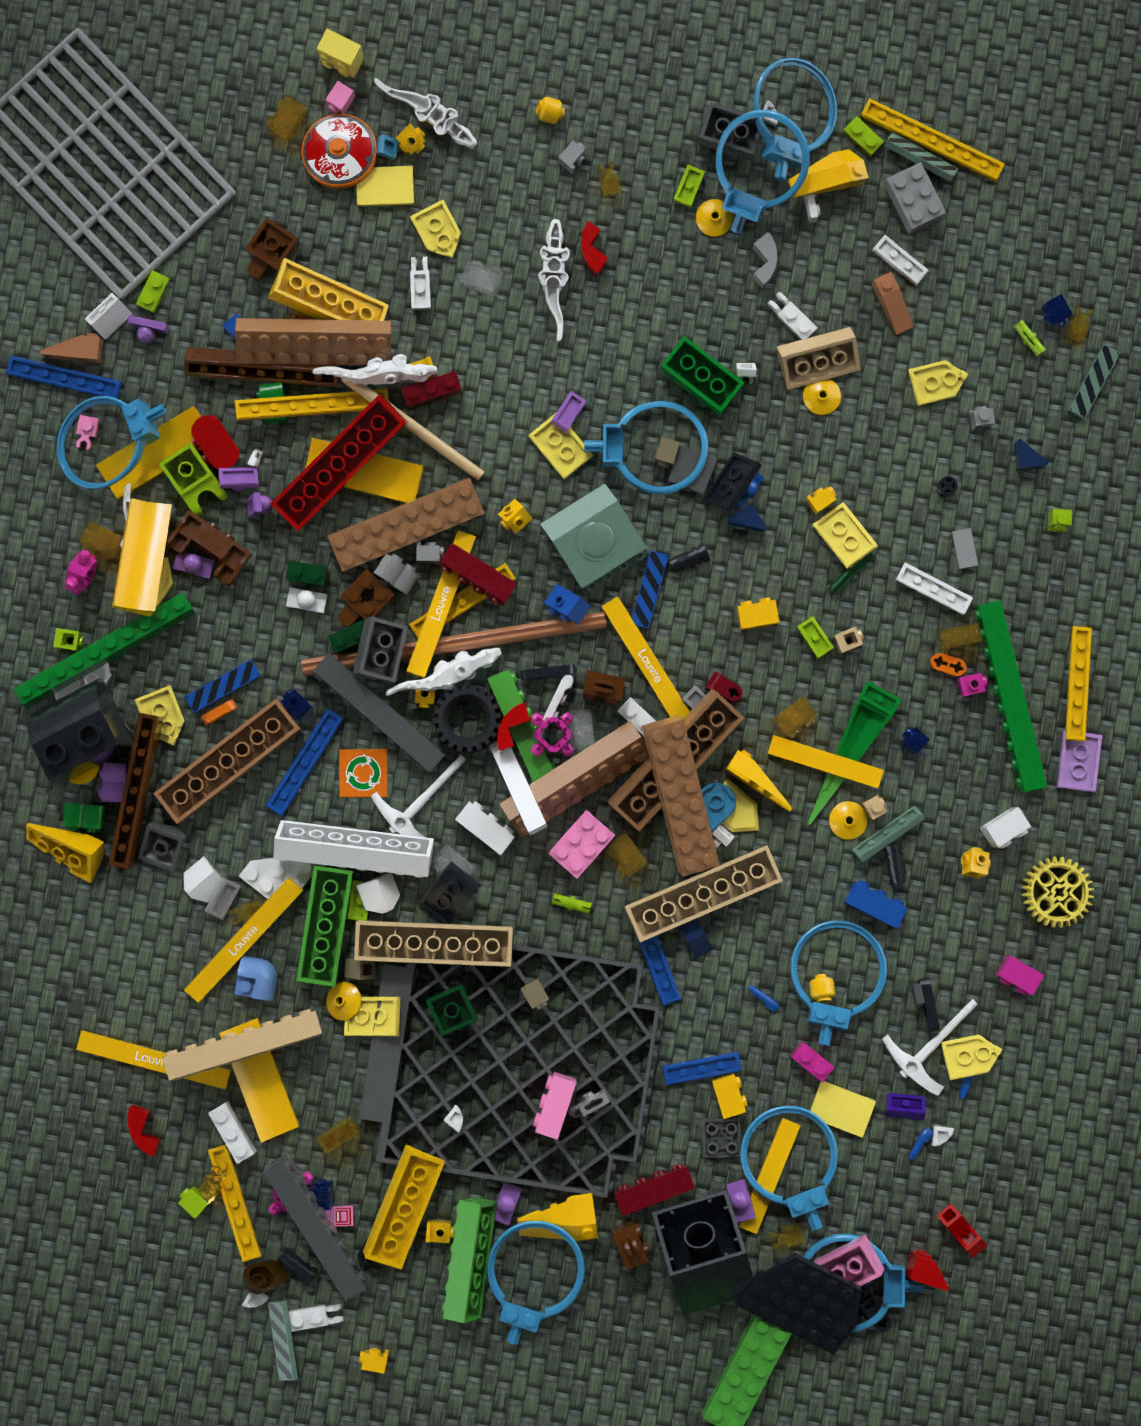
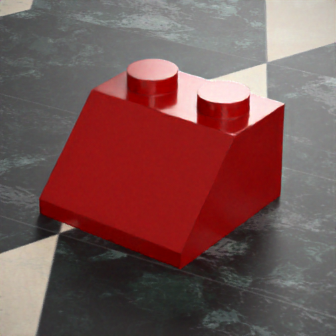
[905,1249,949,1291]

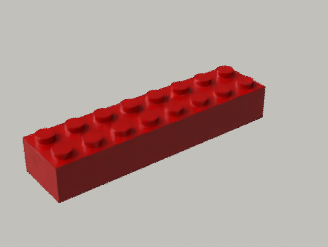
[271,395,408,531]

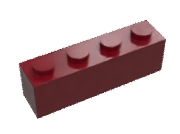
[438,543,517,606]
[614,1162,695,1216]

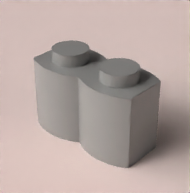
[374,554,419,595]

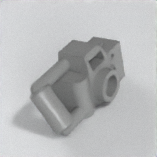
[568,1089,610,1119]

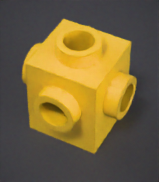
[396,123,426,155]
[498,499,533,533]
[961,847,991,879]

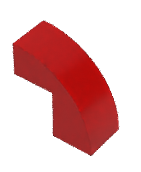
[581,221,608,277]
[497,702,531,751]
[127,1104,162,1156]
[936,1203,988,1258]

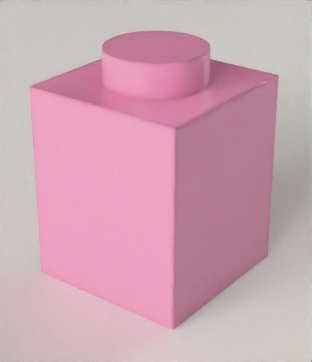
[325,81,355,114]

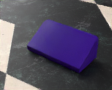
[885,1093,926,1120]

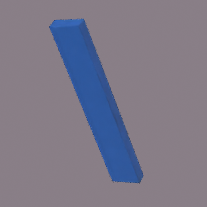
[6,355,122,399]
[266,709,344,816]

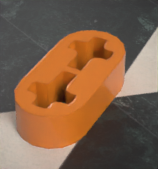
[930,653,966,677]
[201,699,237,726]

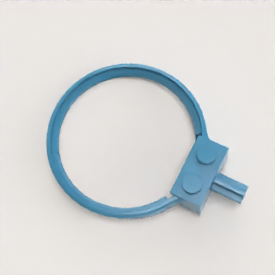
[754,58,837,181]
[716,110,810,234]
[57,396,167,489]
[584,401,708,494]
[791,920,887,1046]
[740,1106,838,1231]
[487,1221,585,1345]
[803,1234,924,1333]

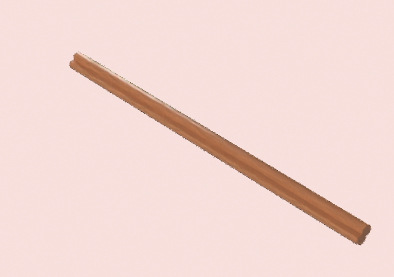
[301,612,607,676]

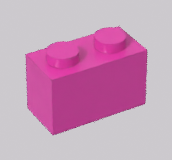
[996,955,1044,996]
[790,1041,834,1082]

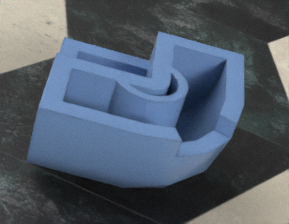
[234,955,278,1001]

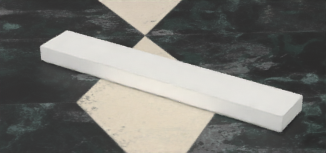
[489,741,548,836]

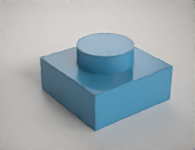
[376,134,399,160]

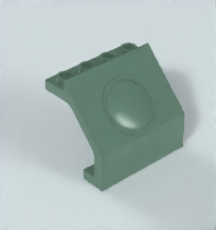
[540,484,649,595]

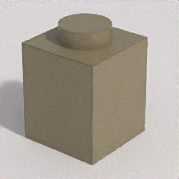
[654,437,680,468]
[345,958,375,980]
[521,978,549,1010]

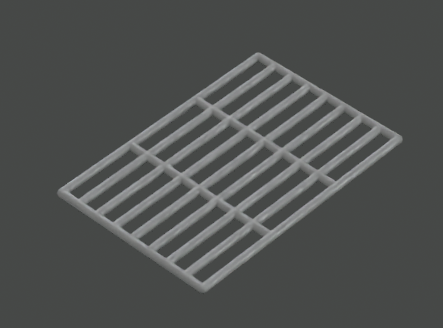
[0,28,236,300]

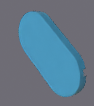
[701,783,736,832]

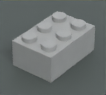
[884,162,946,235]

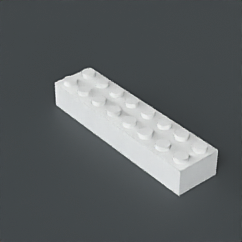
[273,820,434,878]

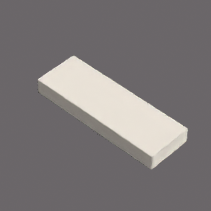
[872,235,929,286]

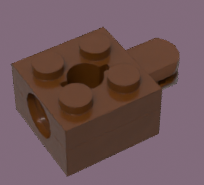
[245,217,301,281]
[338,569,396,627]
[583,670,626,706]
[611,1219,650,1271]

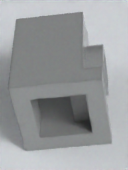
[558,140,587,175]
[969,406,995,430]
[416,542,444,563]

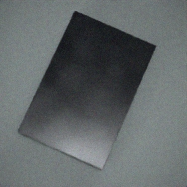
[703,452,762,513]
[418,861,481,924]

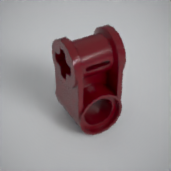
[705,671,742,703]

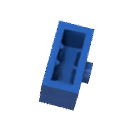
[544,584,591,625]

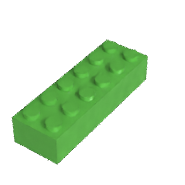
[296,864,354,987]
[442,1197,497,1323]
[702,1315,792,1426]

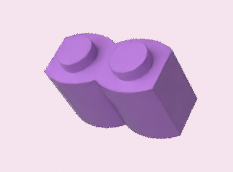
[98,763,129,803]

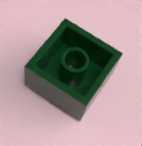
[426,983,478,1036]

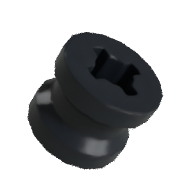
[936,476,958,497]

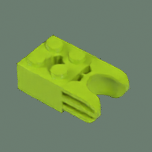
[159,442,228,517]

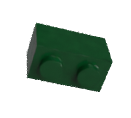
[285,560,329,588]
[328,620,364,654]

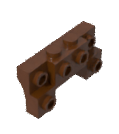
[166,510,252,588]

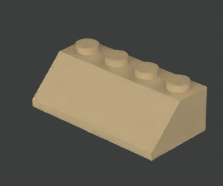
[777,327,861,390]

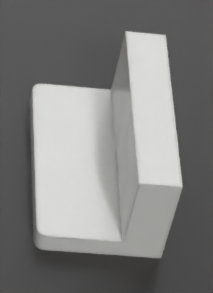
[85,293,132,339]

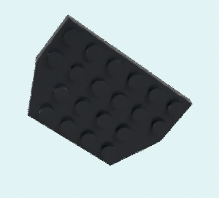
[735,1253,862,1355]

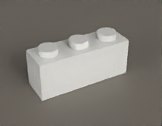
[455,801,515,855]
[208,1101,257,1164]

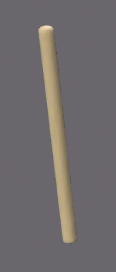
[341,378,484,481]

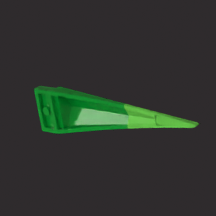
[808,681,902,825]

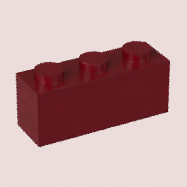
[401,371,463,410]

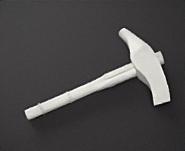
[371,755,466,838]
[882,999,978,1096]

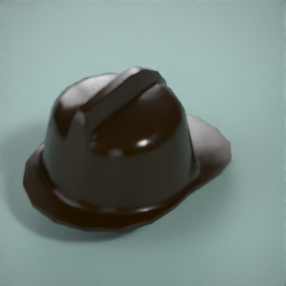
[243,1260,288,1295]

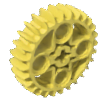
[1021,857,1094,928]

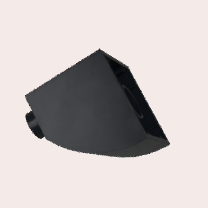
[27,678,134,781]
[652,1190,754,1315]

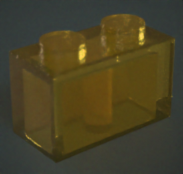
[267,95,308,144]
[79,521,123,561]
[937,622,982,651]
[772,696,818,738]
[606,832,648,877]
[316,1115,361,1154]

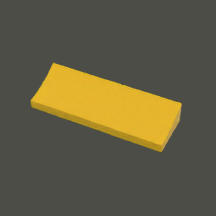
[268,258,389,321]
[96,406,201,500]
[306,438,424,503]
[112,498,172,616]
[219,1018,299,1143]
[363,1144,445,1269]

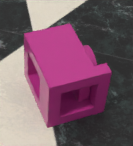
[956,673,988,698]

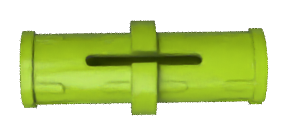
[1013,320,1046,357]
[551,893,592,915]

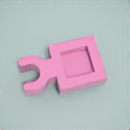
[76,415,100,450]

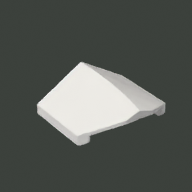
[184,856,222,903]
[356,872,400,914]

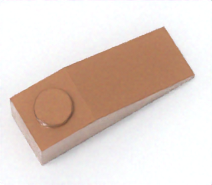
[871,272,914,336]
[40,333,103,363]

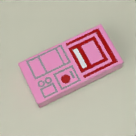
[319,1205,354,1227]

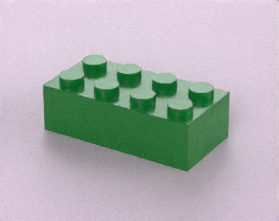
[660,336,745,417]

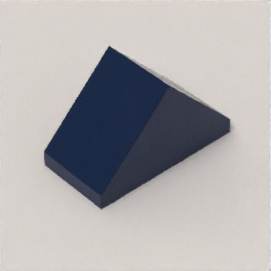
[1014,438,1049,471]
[727,503,766,532]
[679,918,713,958]

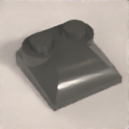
[138,822,186,872]

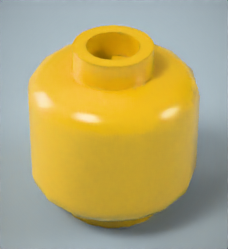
[536,97,565,124]
[809,974,836,1004]

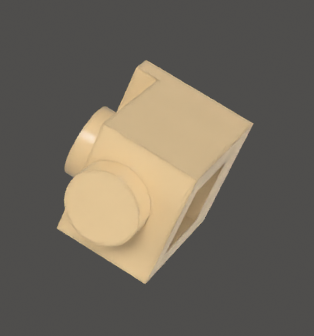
[833,627,864,654]
[861,794,887,820]

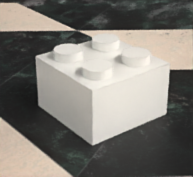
[979,807,1031,849]

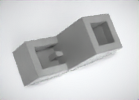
[752,232,777,289]

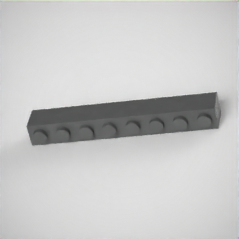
[313,652,446,772]
[263,1154,368,1301]

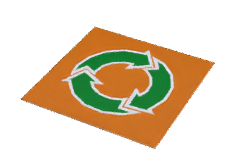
[339,749,387,797]

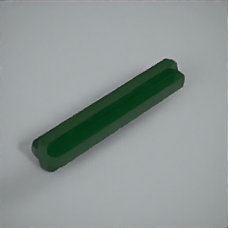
[828,552,874,595]

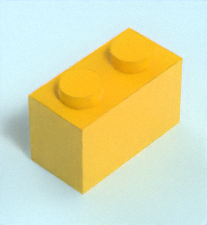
[736,598,779,631]
[711,1073,748,1119]

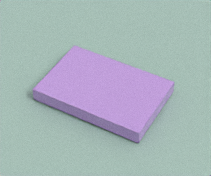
[1056,730,1102,792]

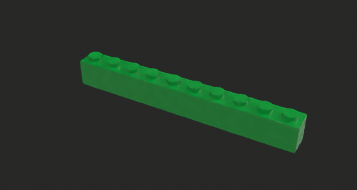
[13,592,195,709]
[974,600,1047,793]

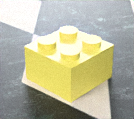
[317,29,364,78]

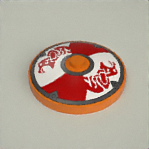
[302,114,377,189]

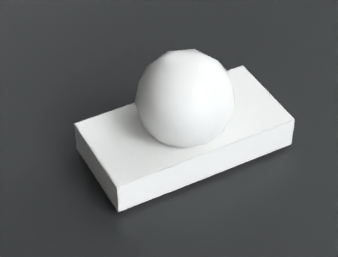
[286,587,328,613]

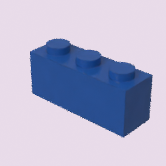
[844,880,908,929]

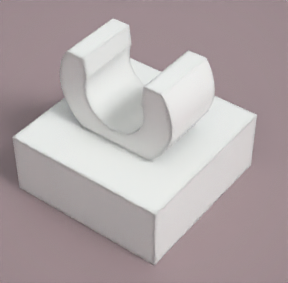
[736,363,757,384]
[712,824,735,849]

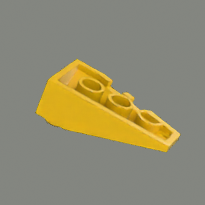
[788,149,869,198]
[725,750,792,812]
[26,823,104,883]
[517,1193,598,1241]

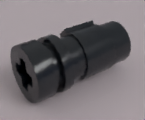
[669,543,711,573]
[883,843,907,884]
[277,1248,319,1286]

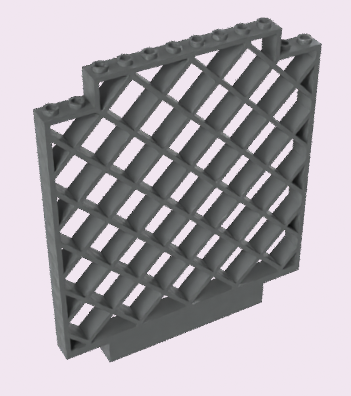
[359,944,663,1198]

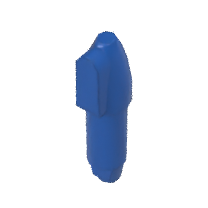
[748,986,779,1012]
[959,1076,974,1100]
[909,1127,933,1160]

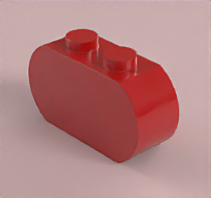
[191,415,239,469]

